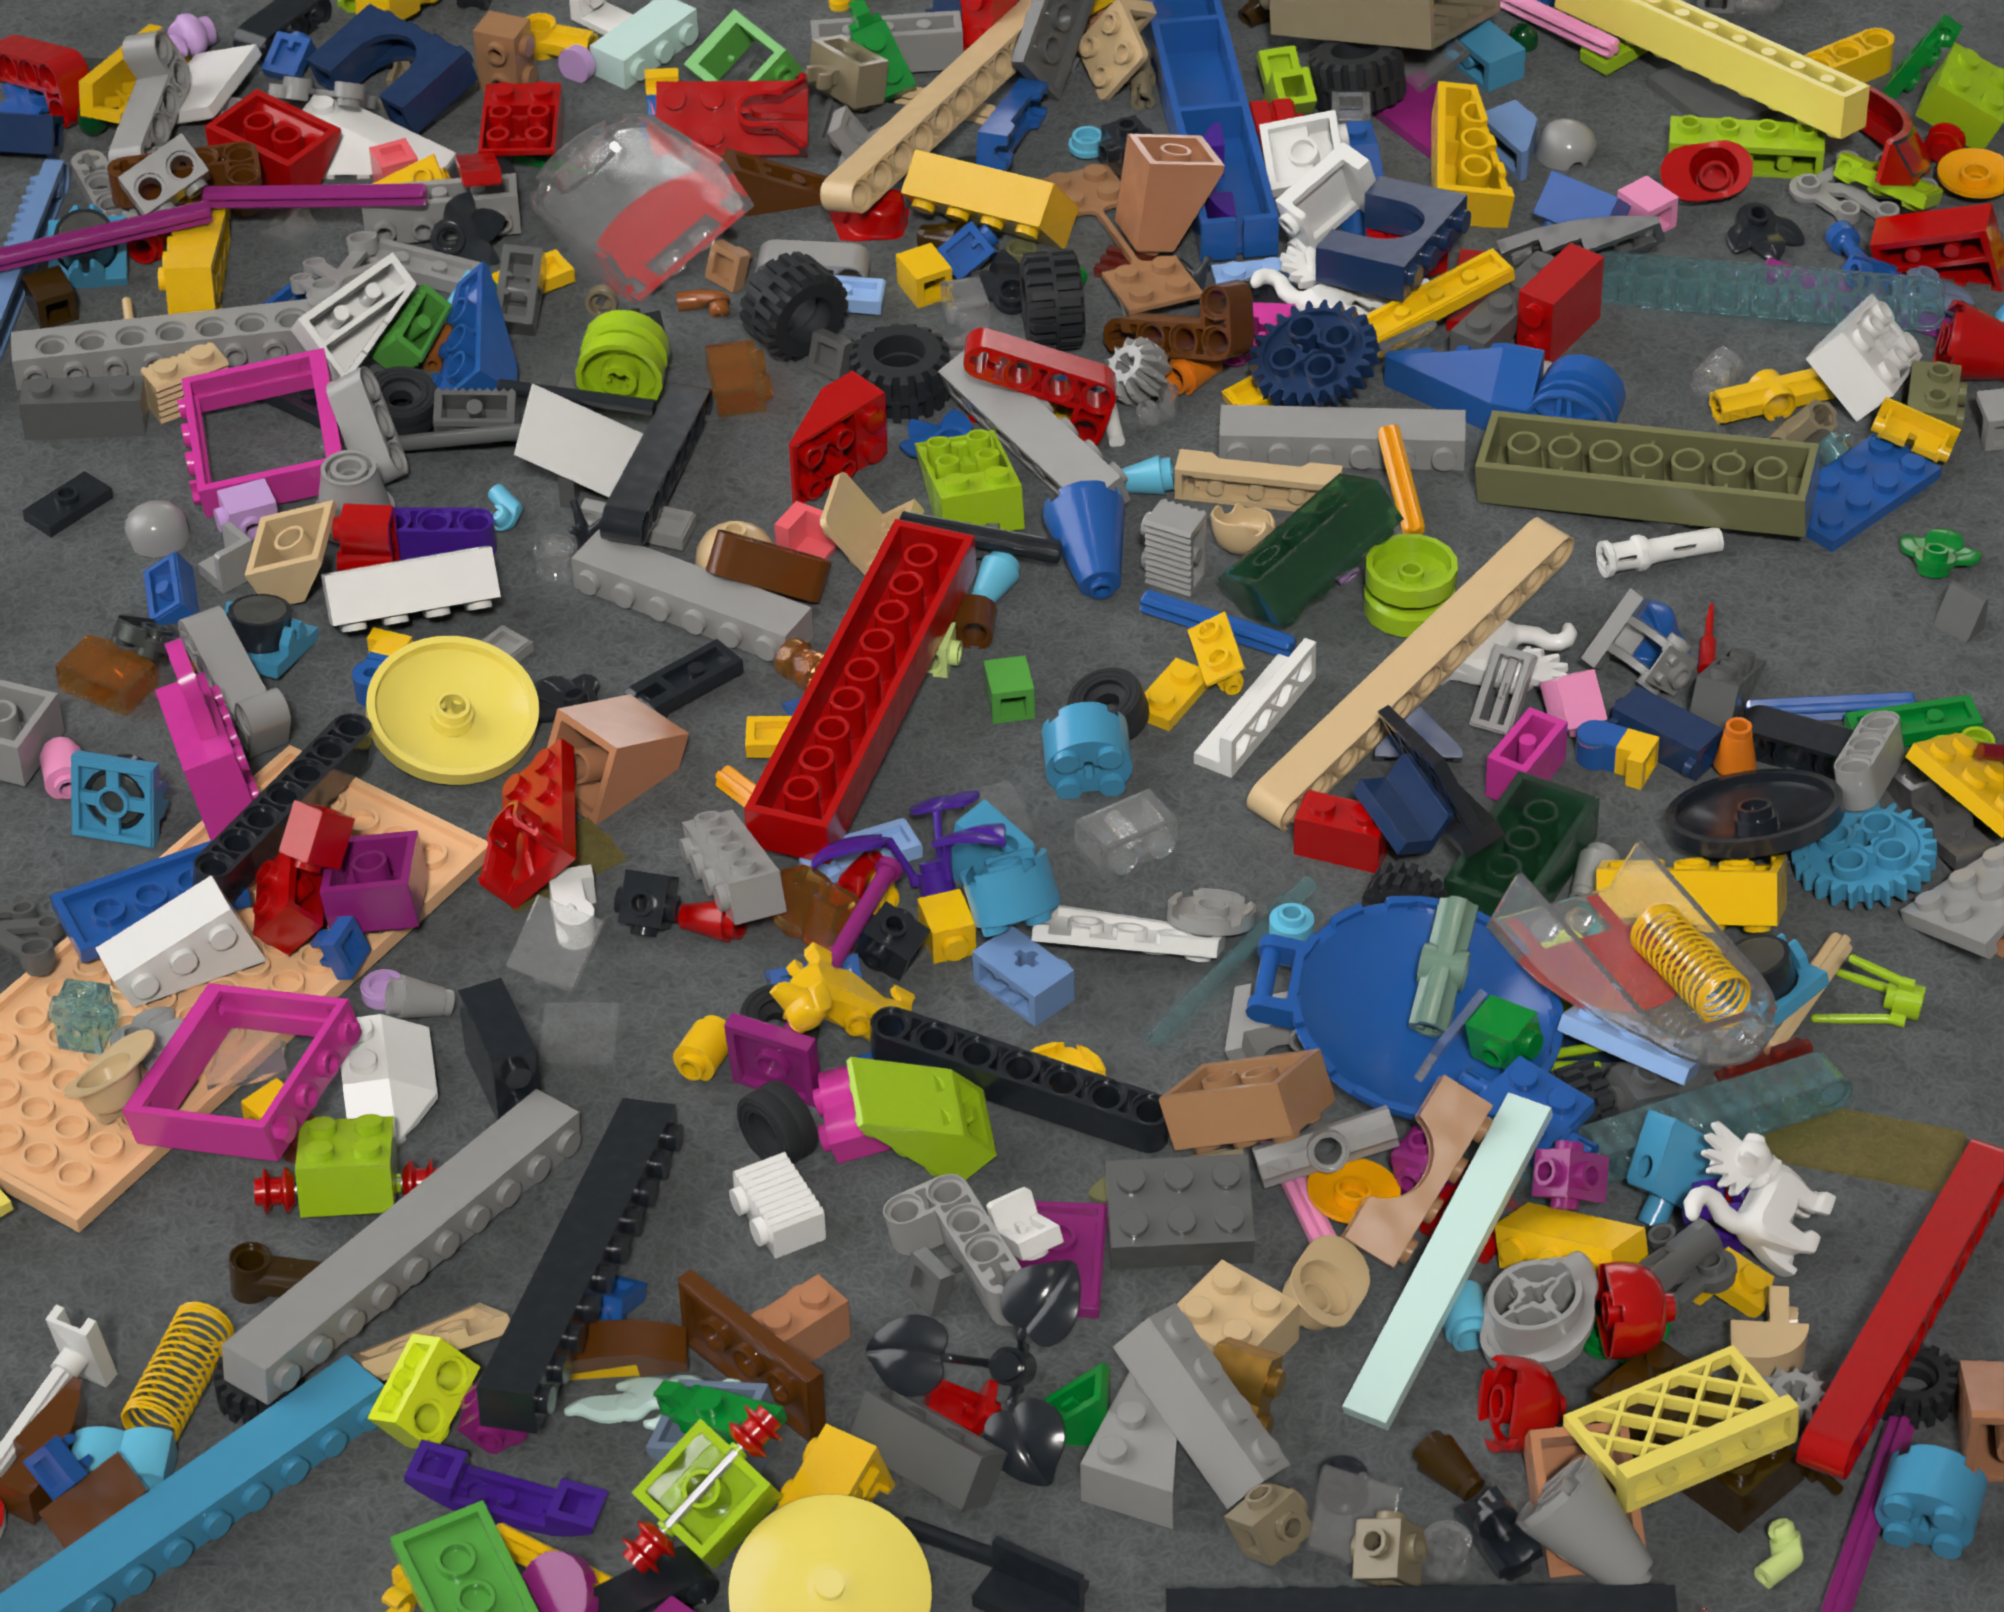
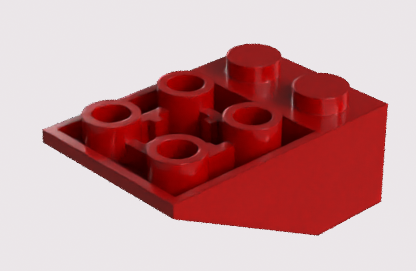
[478,81,565,156]
[789,370,888,505]

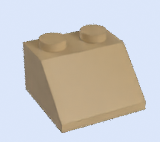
[244,500,337,605]

